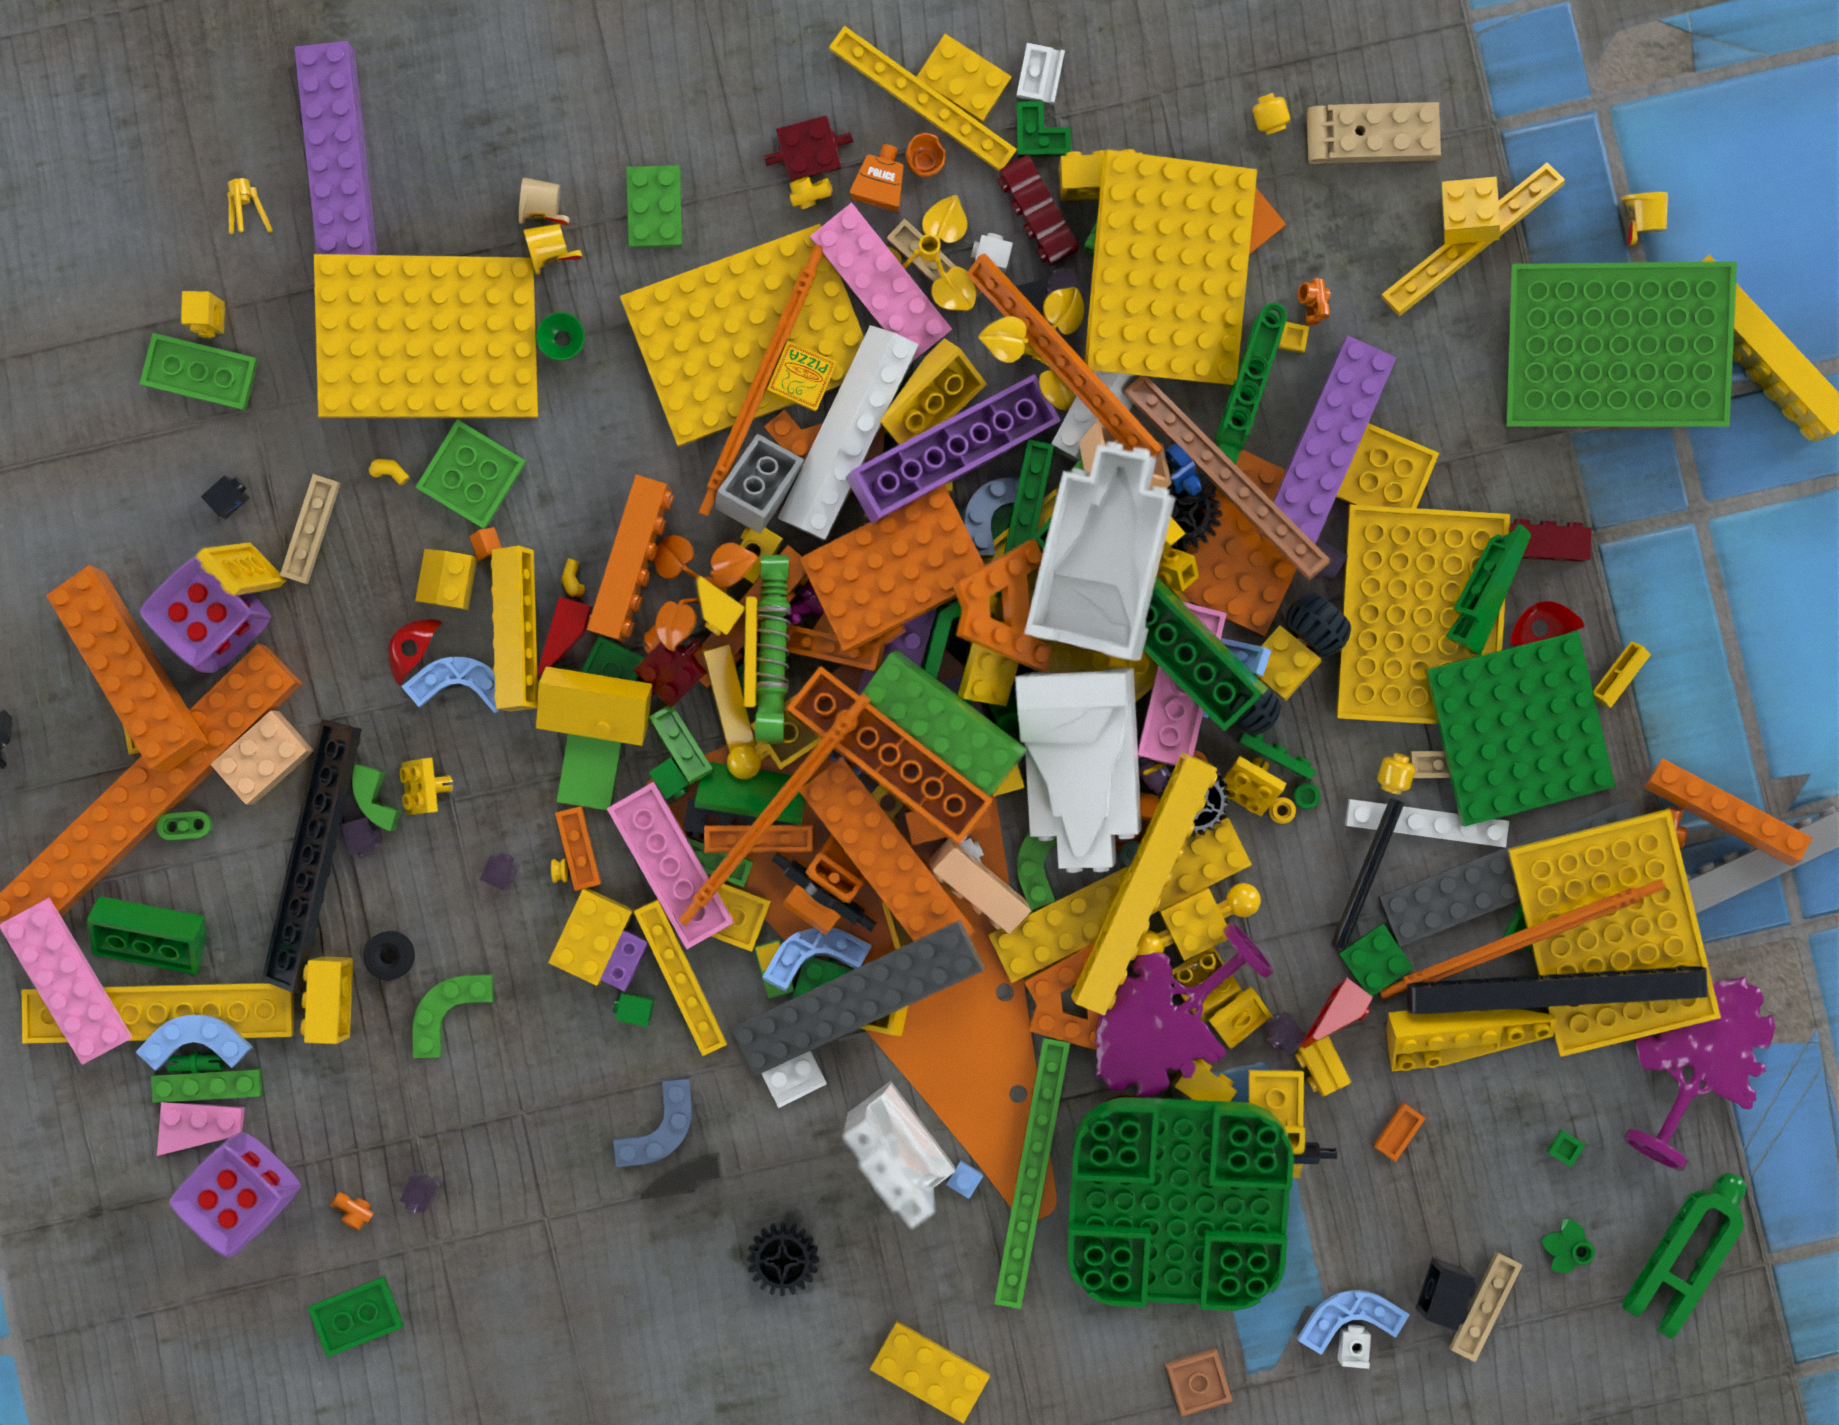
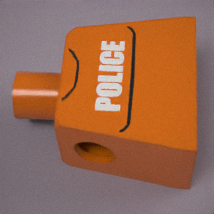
[849,144,904,213]

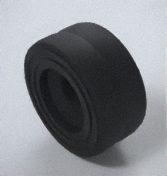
[363,931,415,980]

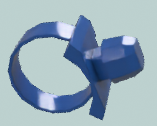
[1164,443,1202,496]

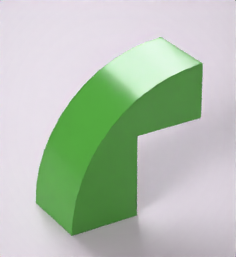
[352,764,402,831]

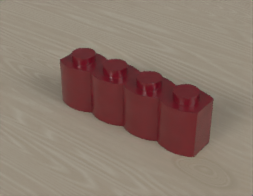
[997,154,1079,267]

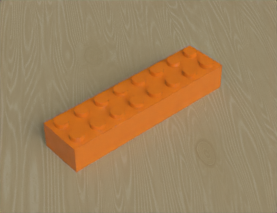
[46,565,209,774]
[786,666,993,847]
[799,757,975,941]

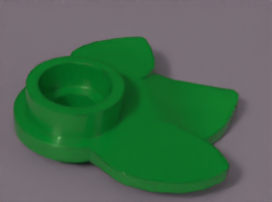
[1541,1218,1595,1273]

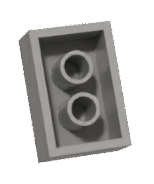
[714,434,804,534]

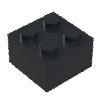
[1415,1257,1476,1331]

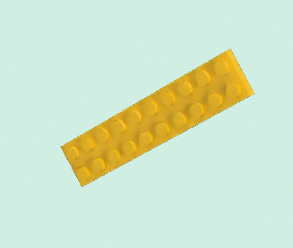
[988,817,1252,983]
[22,983,294,1044]

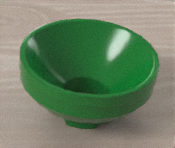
[536,312,585,361]

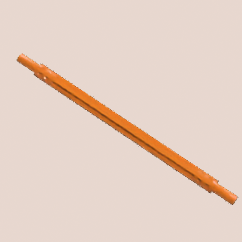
[698,244,823,517]
[678,693,871,926]
[1380,879,1666,999]

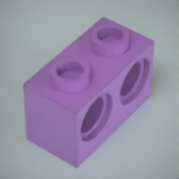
[600,929,649,991]

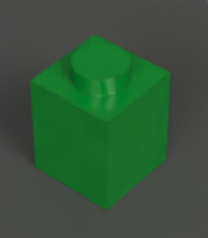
[648,757,689,801]
[612,991,655,1027]

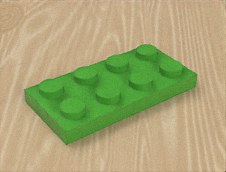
[140,333,259,411]

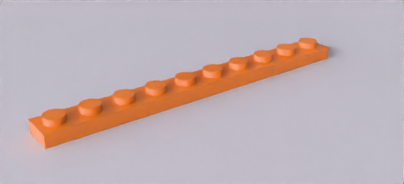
[967,253,1163,458]

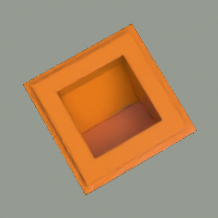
[469,527,502,561]

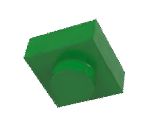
[1546,1129,1585,1168]

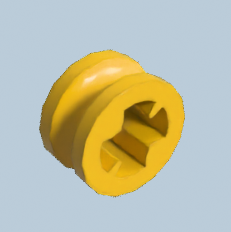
[551,858,568,883]

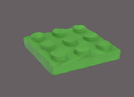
[415,419,527,529]

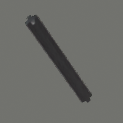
[1332,798,1404,949]

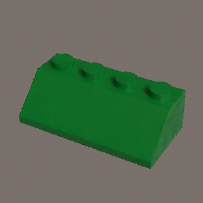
[87,896,206,975]

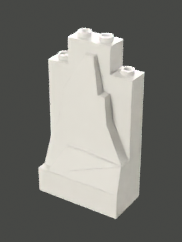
[1024,441,1175,660]
[1016,668,1142,873]
[843,1080,955,1229]

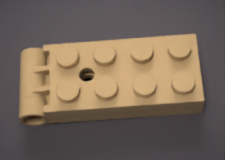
[1306,102,1441,164]

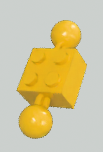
[727,695,822,779]
[1136,883,1261,961]

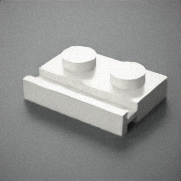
[1016,43,1065,105]
[761,1051,827,1108]

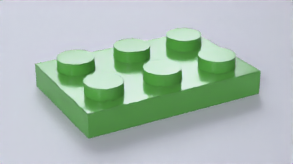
[627,165,683,248]

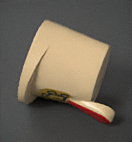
[519,177,570,225]

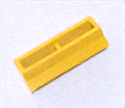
[1593,641,1651,708]

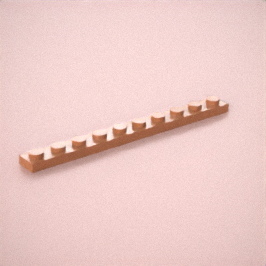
[1124,376,1330,580]

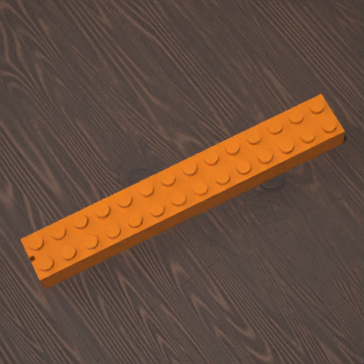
[0,644,303,924]

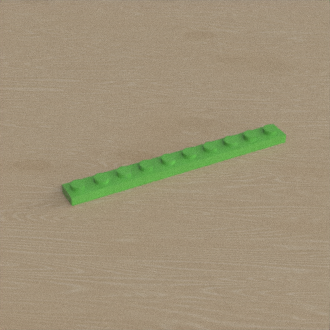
[994,1037,1070,1309]

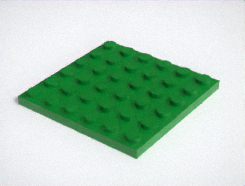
[1424,631,1615,826]

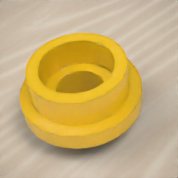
[1269,797,1296,824]

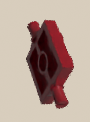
[764,115,854,183]
[633,639,707,708]

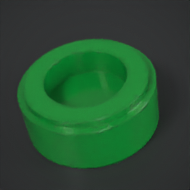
[1292,783,1320,810]

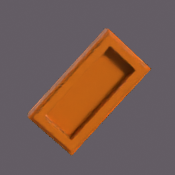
[1372,1102,1426,1162]

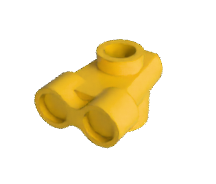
[789,177,833,209]

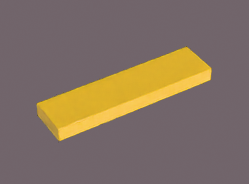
[702,643,755,753]

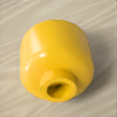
[1252,93,1290,135]
[1377,753,1416,794]

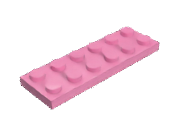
[810,202,952,362]
[1138,602,1227,766]
[607,782,734,949]
[0,897,132,1065]

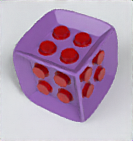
[140,556,271,673]
[169,1132,301,1257]

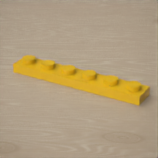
[634,899,727,1056]

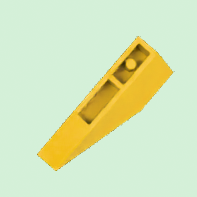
[1386,1009,1557,1072]

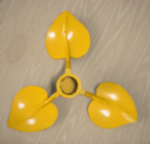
[887,195,976,311]
[978,287,1084,411]

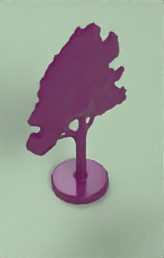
[1095,922,1274,1097]
[1623,976,1776,1171]

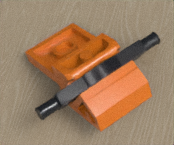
[771,835,877,935]

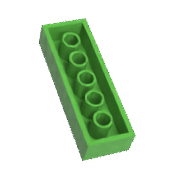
[861,650,1027,797]

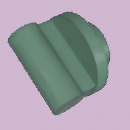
[1120,841,1140,867]

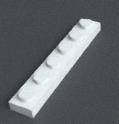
[1345,799,1509,847]

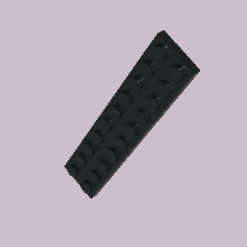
[261,719,362,993]

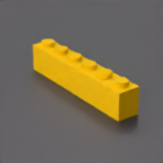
[491,545,538,712]

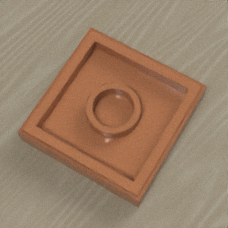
[1165,1347,1233,1417]

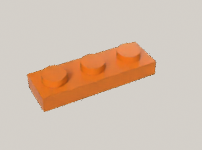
[555,806,602,891]

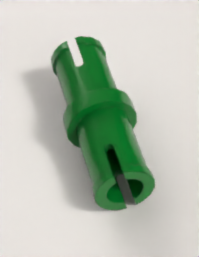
[167,1052,225,1073]

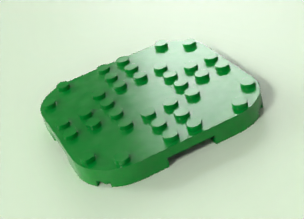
[1067,1097,1294,1311]

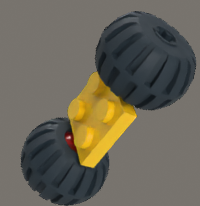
[1229,593,1351,735]

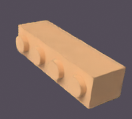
[928,839,1031,934]

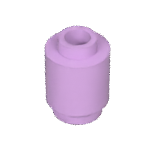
[1138,758,1172,794]

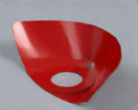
[1511,601,1585,645]
[388,619,442,685]

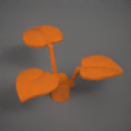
[654,535,758,651]

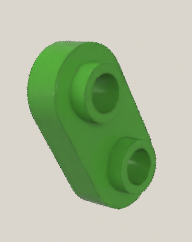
[157,811,213,840]

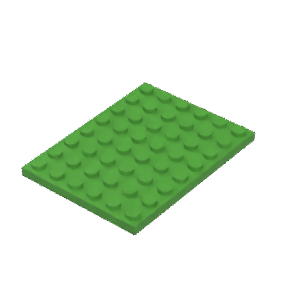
[1506,261,1737,427]

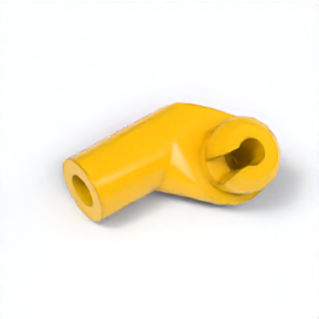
[369,459,410,486]
[561,558,585,598]

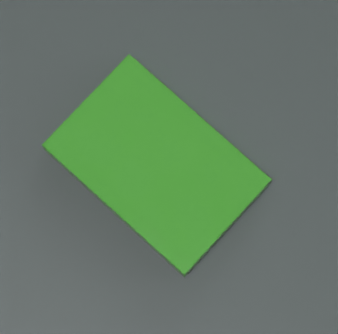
[557,734,622,811]

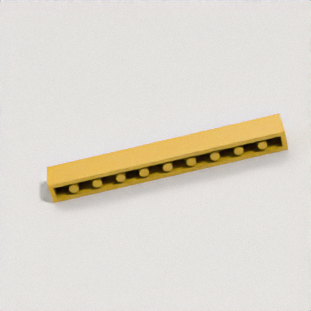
[1071,752,1217,1016]

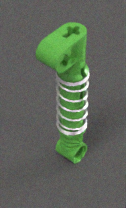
[755,554,791,744]

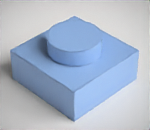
[946,1160,983,1199]

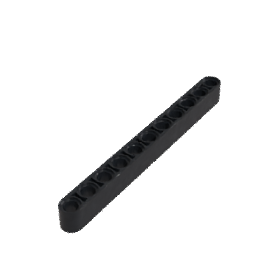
[1406,966,1708,1014]

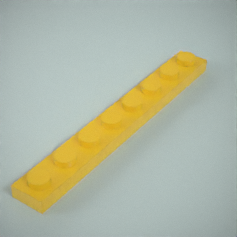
[829,26,1017,171]
[1382,163,1565,317]

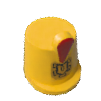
[1621,192,1668,246]
[523,224,582,275]

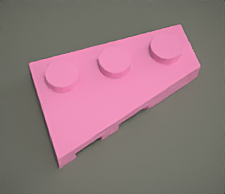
[157,1102,245,1156]

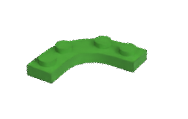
[1017,831,1057,911]
[413,974,494,1058]

